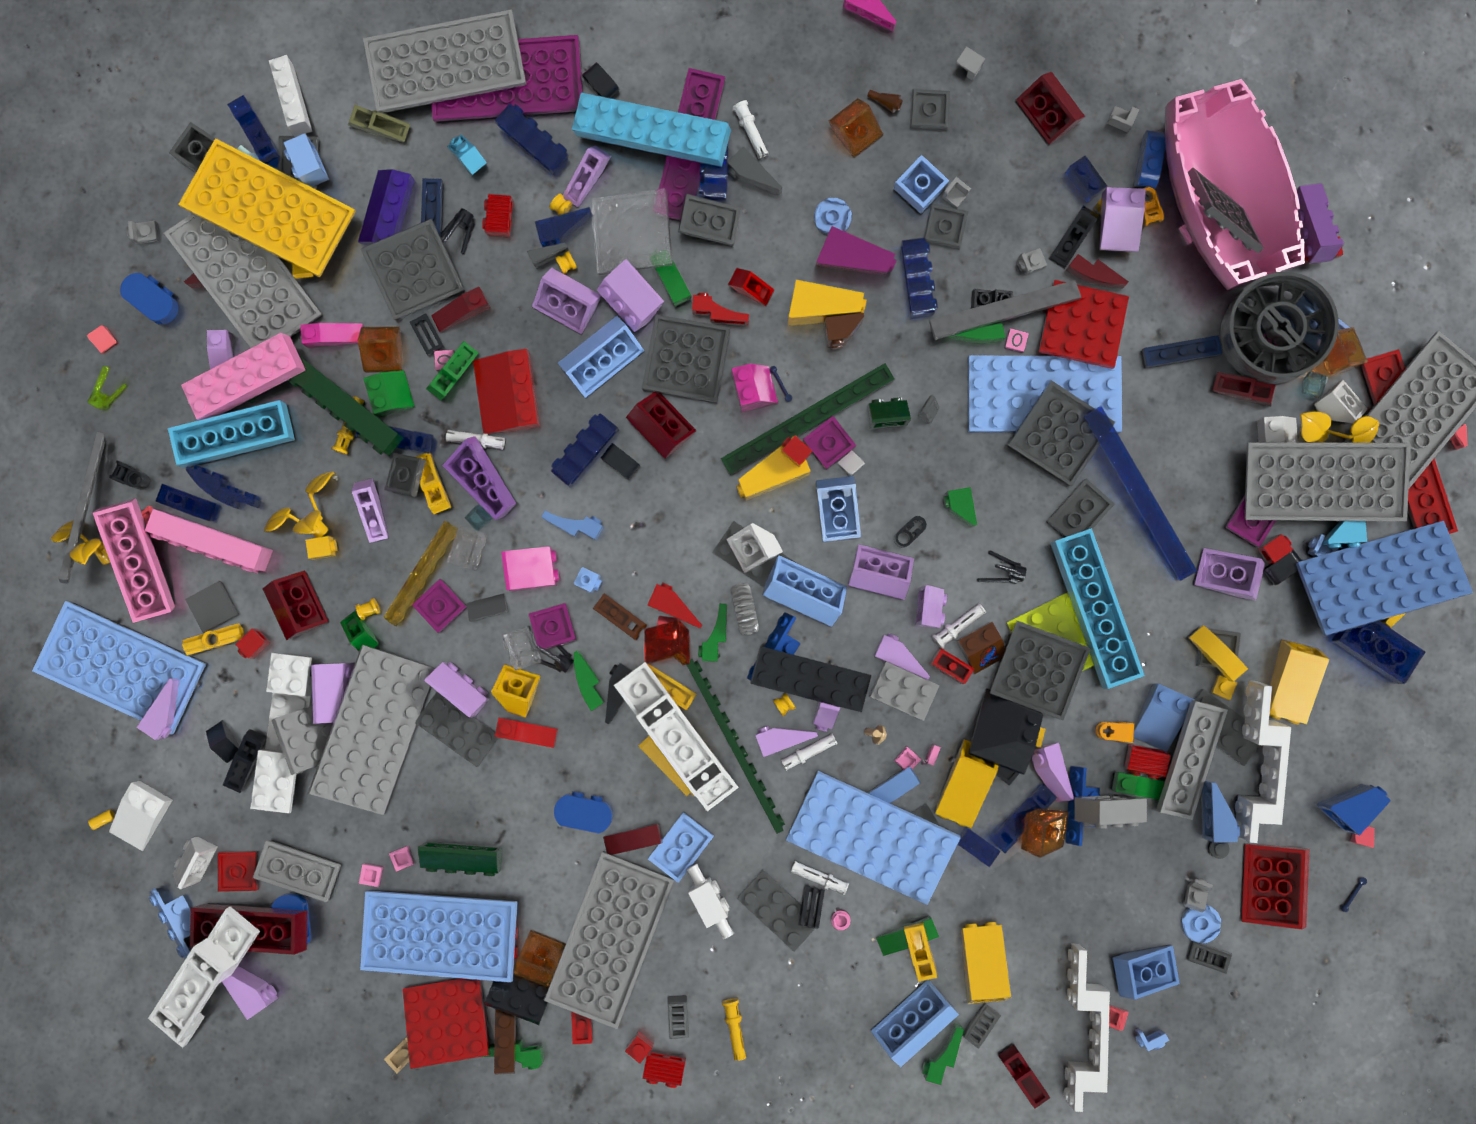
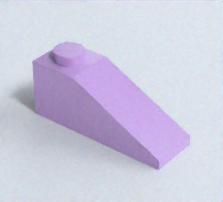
[563,146,611,207]
[207,330,233,369]
[352,478,388,543]
[874,633,930,680]
[137,678,179,740]
[812,701,840,732]
[755,726,818,757]
[1032,743,1074,802]

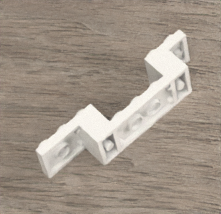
[250,653,312,813]
[614,662,739,811]
[1235,681,1291,843]
[148,907,260,1048]
[1064,944,1110,1112]

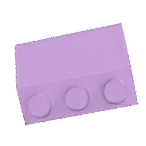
[597,259,664,332]
[532,268,601,334]
[849,544,914,600]
[424,662,490,717]
[311,663,354,724]

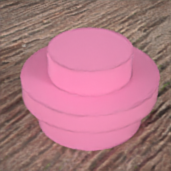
[831,910,851,930]

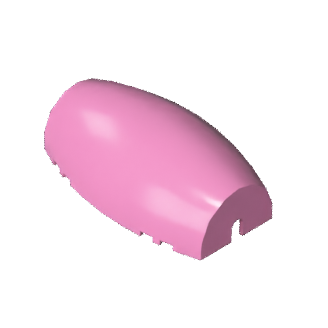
[1165,79,1304,290]

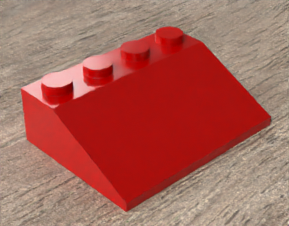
[473,348,540,435]
[1242,844,1310,930]

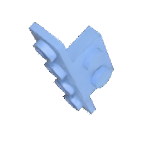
[149,888,191,959]

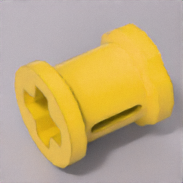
[355,598,381,621]

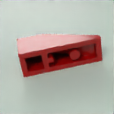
[648,582,702,629]

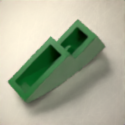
[650,249,691,306]
[948,323,1006,343]
[574,651,605,711]
[876,916,939,956]

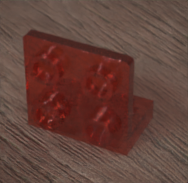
[644,620,690,665]

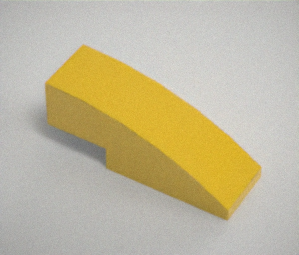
[1189,625,1248,682]

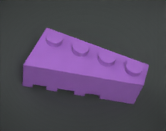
[1297,183,1344,264]
[442,436,516,520]

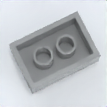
[869,661,940,721]
[1075,794,1147,828]

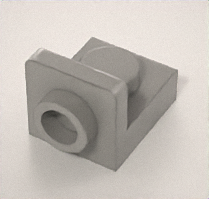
[126,221,159,244]
[1017,248,1047,275]
[1184,879,1213,913]

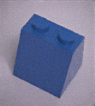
[1317,784,1391,836]

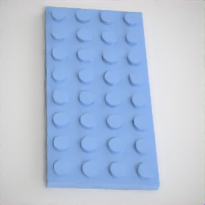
[968,355,1122,433]
[32,601,206,734]
[786,771,960,905]
[360,891,517,982]

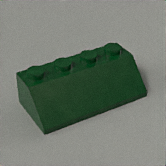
[418,842,502,876]

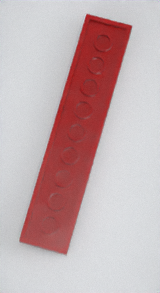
[1360,349,1458,534]

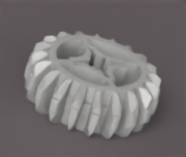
[731,583,759,635]

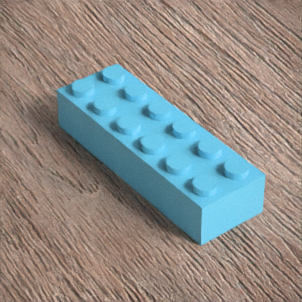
[168,400,295,468]

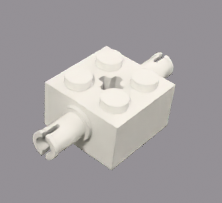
[686,864,734,939]

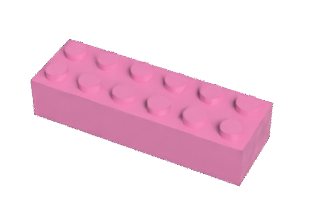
[181,333,306,420]
[93,498,175,623]
[145,509,273,573]

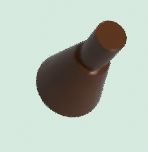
[867,90,903,113]

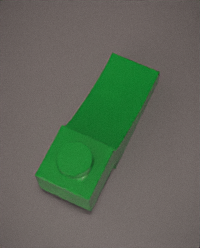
[426,341,479,401]
[698,603,727,661]
[1112,771,1165,800]
[922,1023,964,1085]
[484,1040,544,1070]

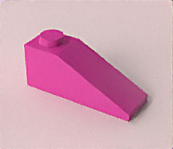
[843,0,896,31]
[300,323,364,348]

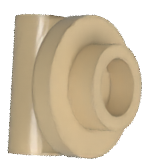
[864,725,887,745]

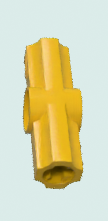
[182,623,244,656]

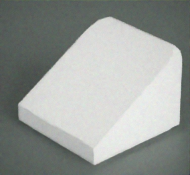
[838,450,865,476]

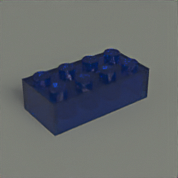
[1331,621,1425,684]

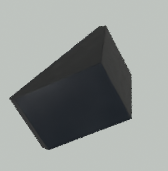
[206,720,239,763]

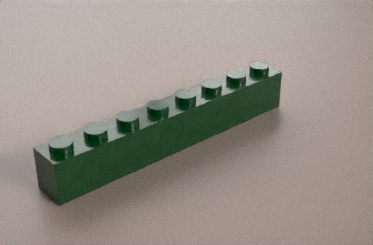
[287,356,403,456]

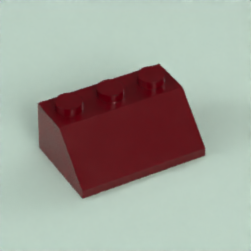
[1016,72,1085,144]
[626,392,696,458]
[262,570,328,640]

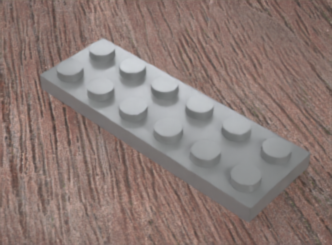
[1156,700,1228,820]

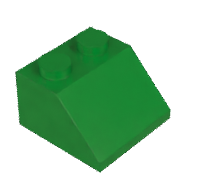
[363,370,415,418]

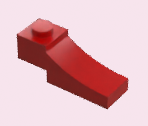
[692,293,749,325]
[495,717,558,748]

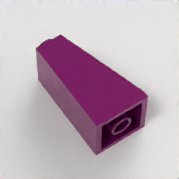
[816,226,897,275]

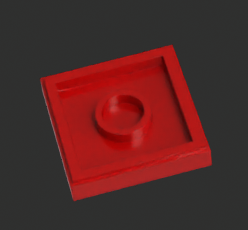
[218,851,258,892]

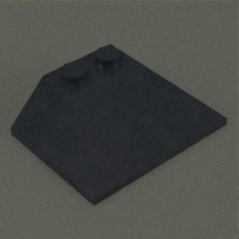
[968,688,1043,775]

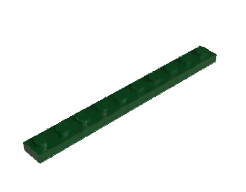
[721,363,895,475]
[685,659,785,834]

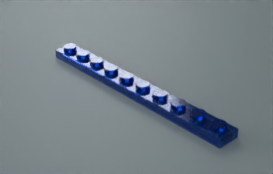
[1083,406,1197,581]

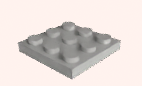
[271,706,333,775]

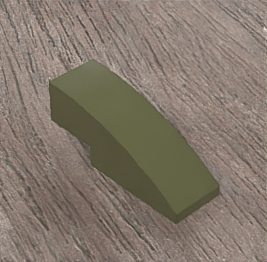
[348,104,410,142]

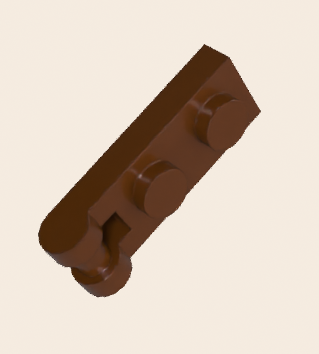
[593,593,647,640]

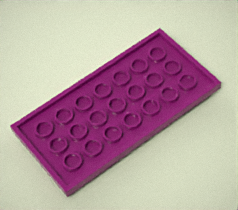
[432,35,583,122]

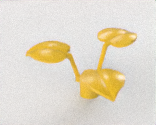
[1300,411,1379,443]
[264,472,335,538]
[51,521,110,565]

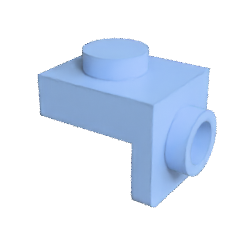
[1308,534,1338,557]
[574,567,602,593]
[1135,1028,1169,1051]

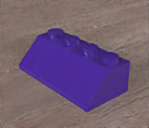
[358,169,415,245]

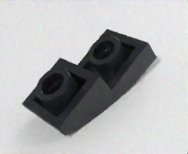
[971,289,1013,309]

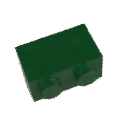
[867,397,911,429]

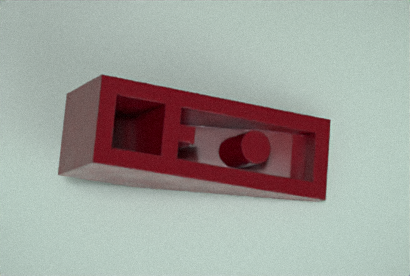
[431,287,491,333]

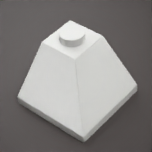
[1314,380,1367,424]
[726,523,783,573]

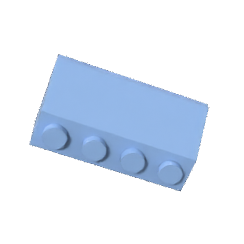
[558,316,644,398]
[763,555,847,627]
[871,980,959,1067]

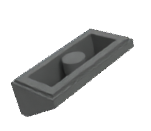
[466,593,508,622]

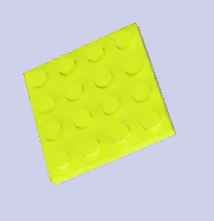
[1006,592,1094,671]

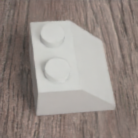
[1257,416,1298,442]

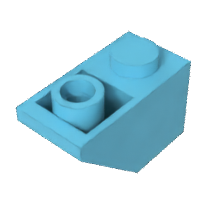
[447,134,487,175]
[1322,521,1367,548]

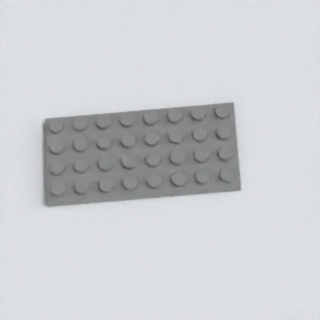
[363,9,527,113]
[164,213,322,348]
[1345,331,1476,488]
[1245,442,1411,521]
[308,645,435,815]
[544,852,674,1029]

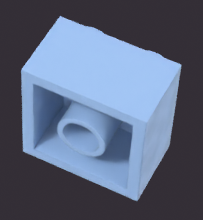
[283,133,329,187]
[893,155,949,214]

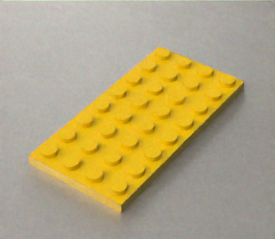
[178,138,356,277]

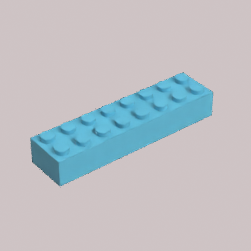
[572,93,731,167]
[1050,528,1145,689]

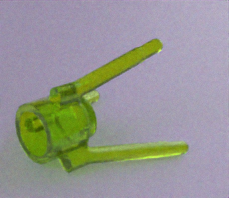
[87,366,127,409]

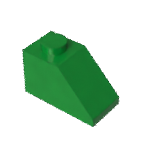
[943,487,977,527]
[340,611,379,651]

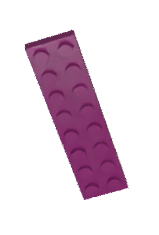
[653,68,725,220]

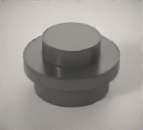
[1209,842,1230,859]

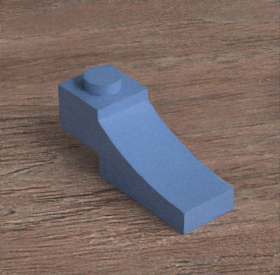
[541,511,604,541]

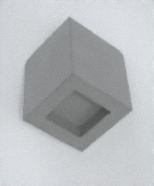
[956,46,985,81]
[1107,106,1139,133]
[942,177,971,209]

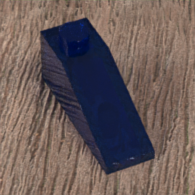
[535,207,593,247]
[155,484,217,521]

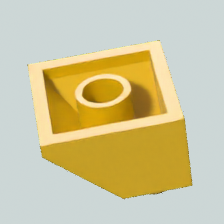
[491,664,540,718]

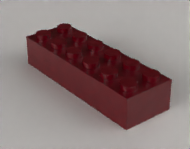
[190,904,307,955]

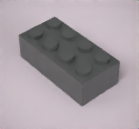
[169,122,215,172]

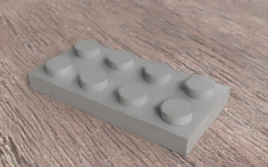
[253,840,341,902]

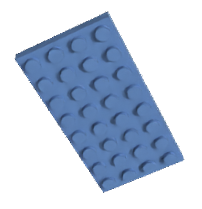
[1296,521,1473,637]

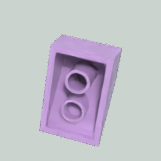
[1100,187,1145,252]
[1195,548,1265,601]
[915,585,947,628]
[222,966,278,1020]

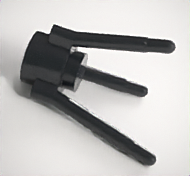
[441,208,475,254]
[977,550,1027,584]
[534,645,574,673]

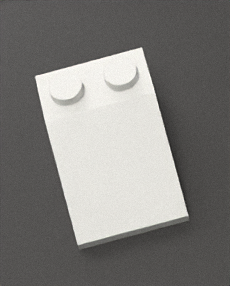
[109,781,173,851]
[173,837,218,889]

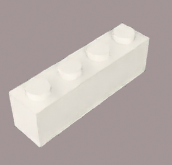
[269,55,312,137]

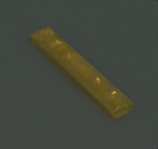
[383,521,458,626]

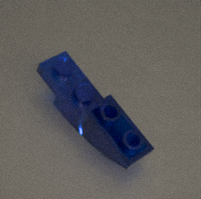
[186,465,261,509]

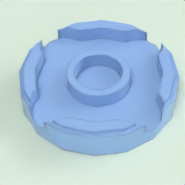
[814,198,852,235]
[1181,905,1221,943]

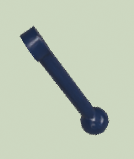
[770,366,792,402]
[1341,877,1367,912]

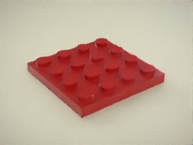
[1039,280,1129,369]
[403,978,489,1069]

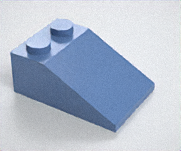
[816,476,861,542]
[1134,683,1194,751]
[1202,780,1240,842]
[1113,945,1180,1000]

